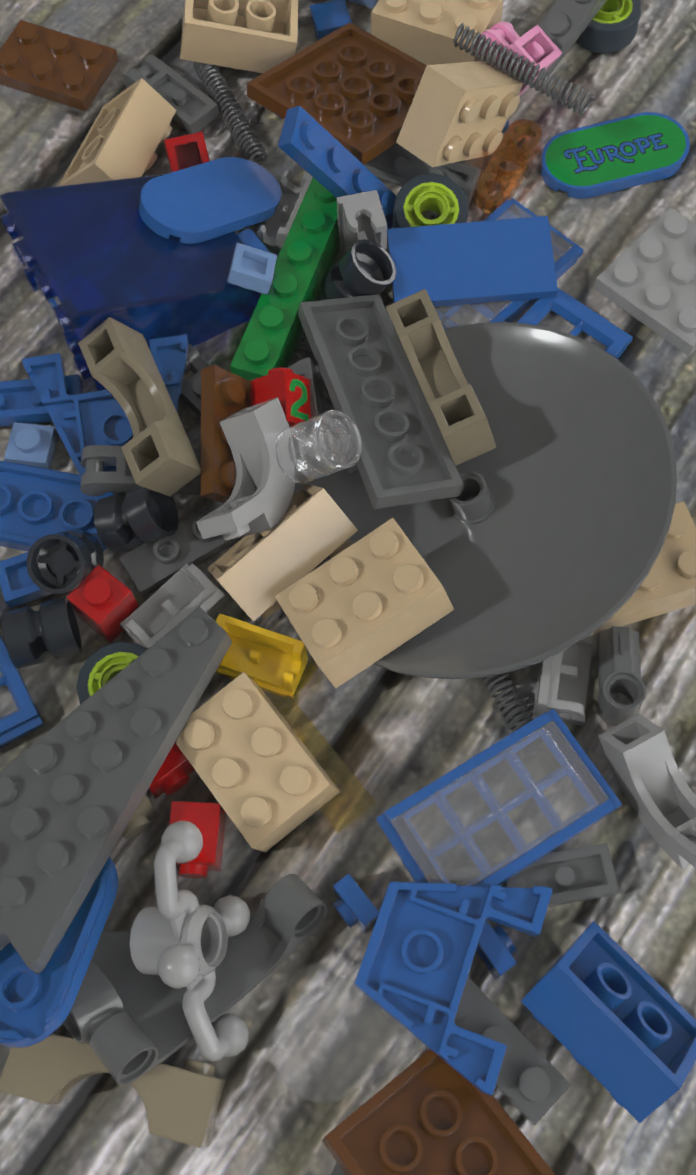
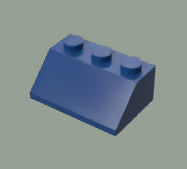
[521,921,696,1123]

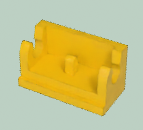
[215,613,308,700]

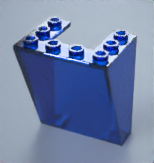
[0,174,262,391]

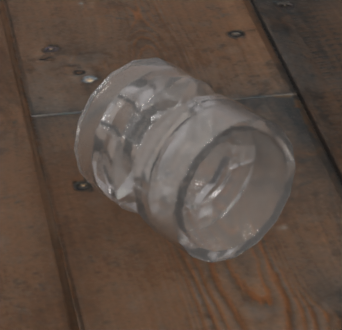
[276,410,362,484]

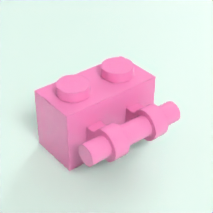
[475,21,562,96]

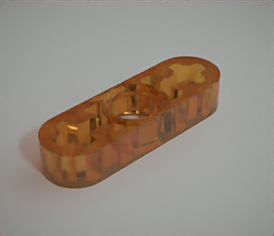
[476,119,542,213]

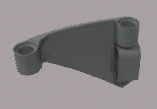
[62,874,327,1085]

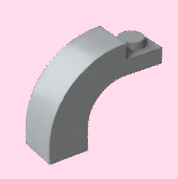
[196,397,296,540]
[598,713,696,869]

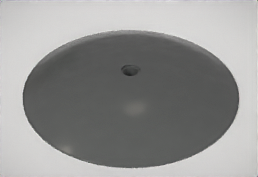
[293,322,677,679]

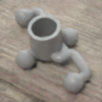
[130,820,250,1061]

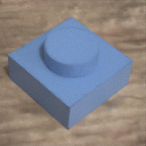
[227,242,277,295]
[4,422,58,469]

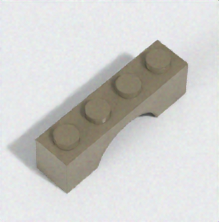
[386,289,497,466]
[79,317,201,496]
[0,1024,225,1148]

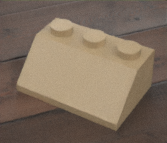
[57,78,177,207]
[207,484,358,621]

